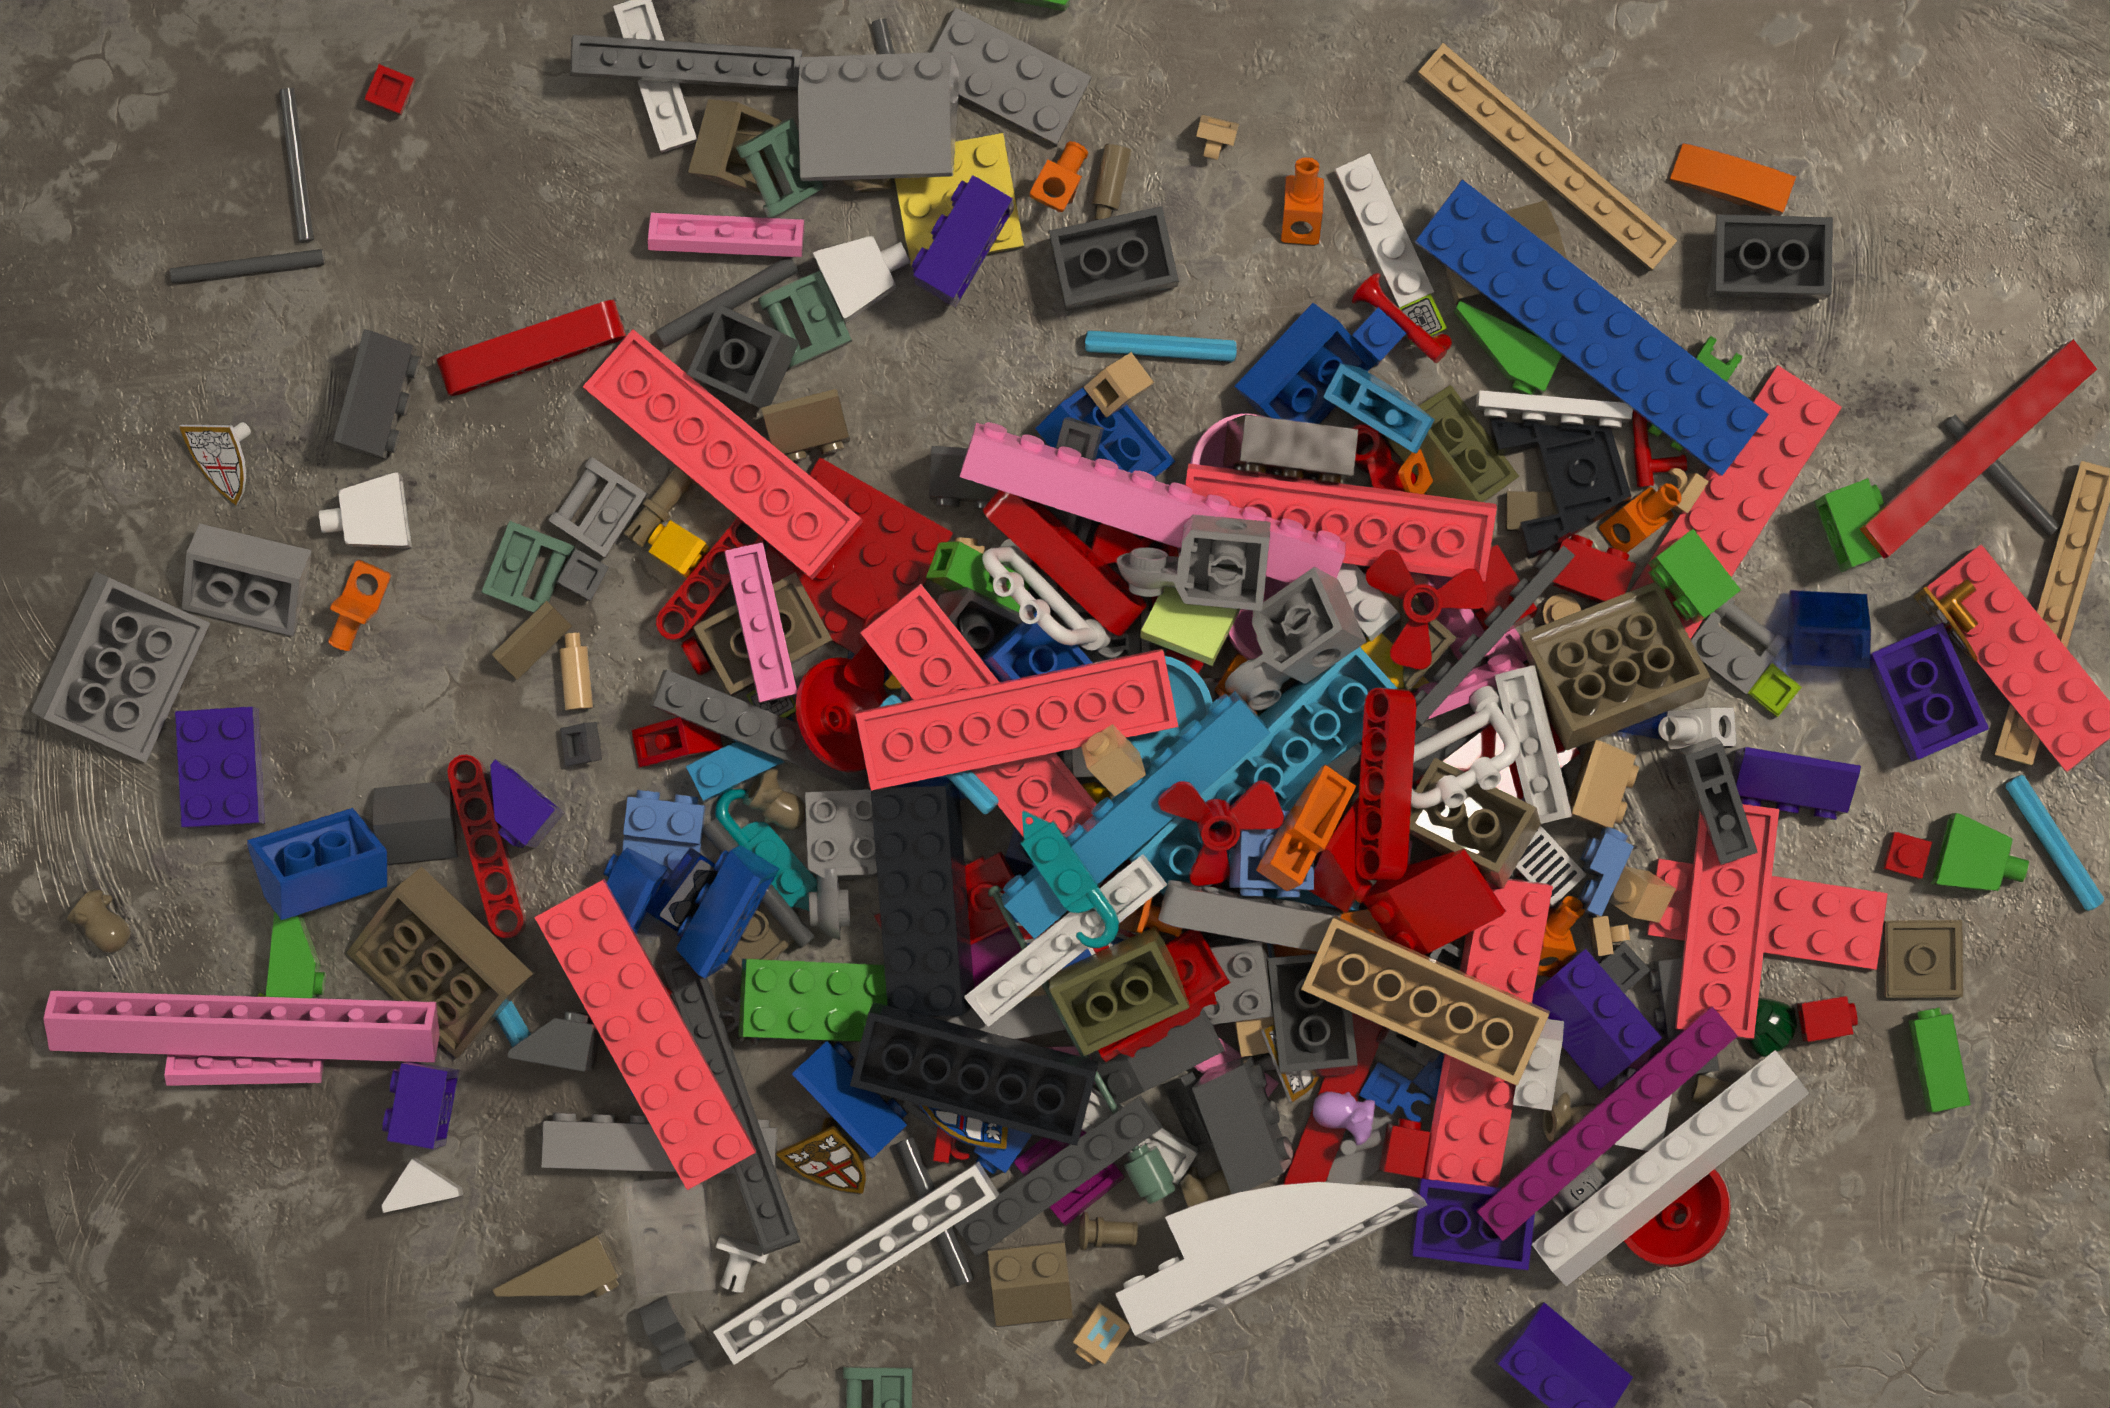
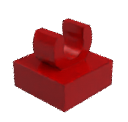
[933,1127,970,1163]

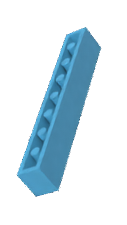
[1001,691,1270,939]

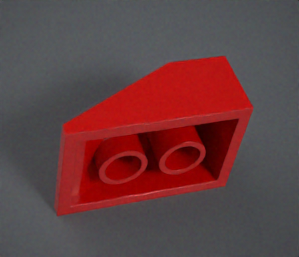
[1363,849,1506,955]

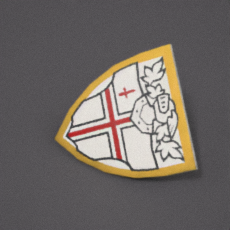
[179,422,251,505]

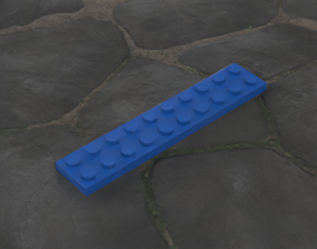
[1415,179,1769,476]

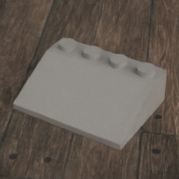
[798,52,960,181]
[31,572,210,763]

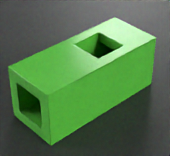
[926,541,1029,612]
[1908,1007,1971,1112]

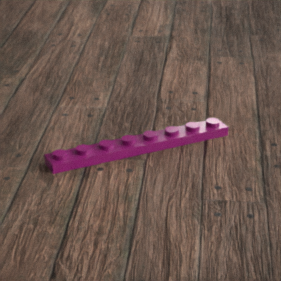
[1476,1006,1738,1241]

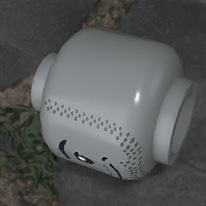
[1552,1163,1609,1213]

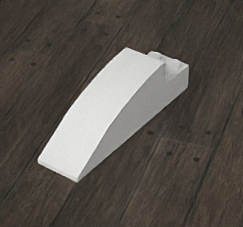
[1116,1182,1427,1343]

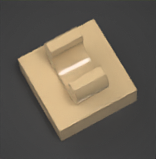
[1196,115,1239,160]
[1658,468,1709,514]
[1588,916,1630,957]

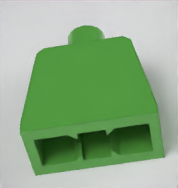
[1931,813,2029,891]

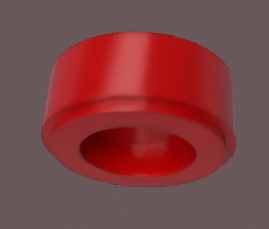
[681,636,712,676]

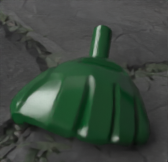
[1746,998,1797,1057]

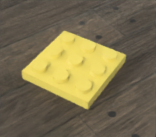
[895,133,1024,268]

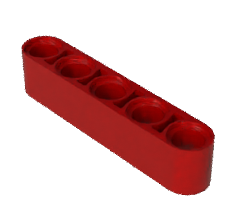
[436,300,627,397]
[983,490,1147,636]
[656,517,766,642]
[1355,688,1417,881]
[447,754,527,938]

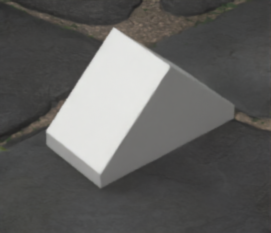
[382,1158,463,1213]

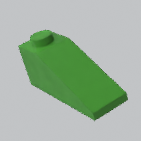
[1454,301,1562,395]
[266,911,326,998]

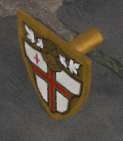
[1914,579,1979,662]
[776,1118,866,1194]

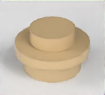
[1542,594,1581,624]

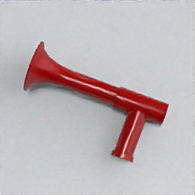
[1352,273,1452,363]
[1632,410,1687,487]

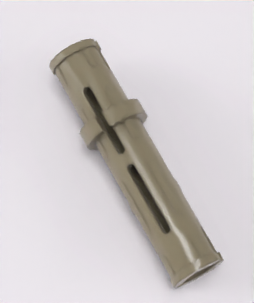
[623,466,693,548]

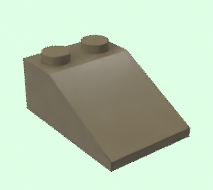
[692,572,832,697]
[1409,758,1541,889]
[493,1232,624,1298]

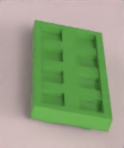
[739,959,887,1042]

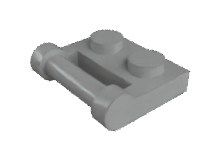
[548,456,648,558]
[1691,598,1787,695]

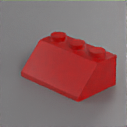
[1308,797,1373,913]

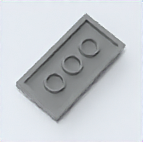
[932,7,1092,146]

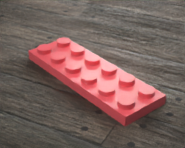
[1927,544,2110,773]
[1675,804,1779,1040]
[1646,859,1888,970]

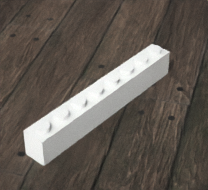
[1531,1050,1809,1287]
[713,1161,999,1365]

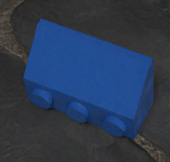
[1234,303,1375,424]
[1035,387,1176,479]
[981,610,1093,682]
[247,808,387,920]
[676,845,780,978]
[603,848,668,935]
[792,1041,908,1159]

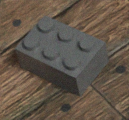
[1049,206,1179,311]

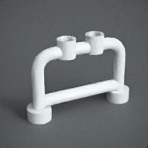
[982,539,1112,650]
[1411,686,1520,809]

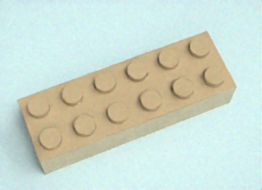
[1301,916,1550,1086]

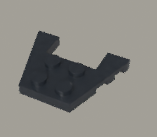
[1489,418,1632,559]

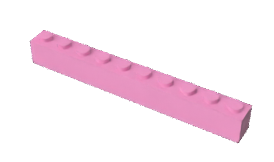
[960,422,1346,584]
[43,991,440,1062]

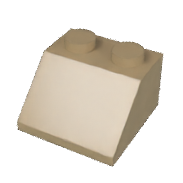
[1569,740,1639,828]

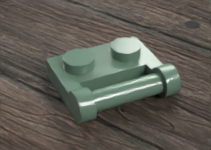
[736,118,824,218]
[758,270,852,369]
[481,521,575,613]
[843,1366,913,1408]

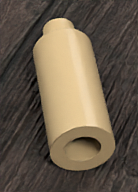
[559,633,593,711]

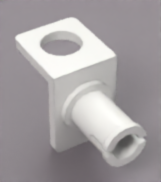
[1658,708,1736,749]
[716,1234,770,1292]

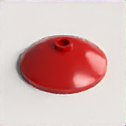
[796,657,888,772]
[1624,1169,1731,1267]

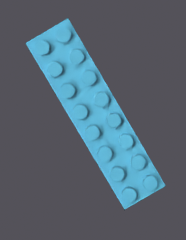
[1127,647,1398,897]

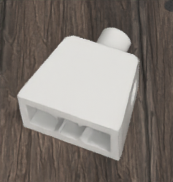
[813,236,910,323]
[319,472,412,549]

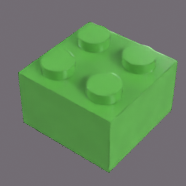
[1814,478,1884,573]
[1648,529,1741,624]

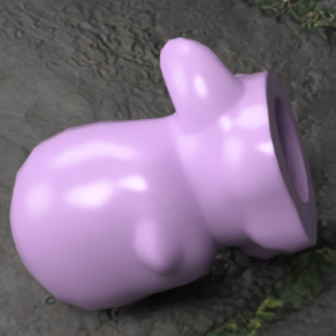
[1313,1091,1375,1145]

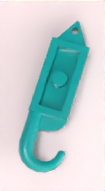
[715,789,817,911]
[1021,810,1119,948]

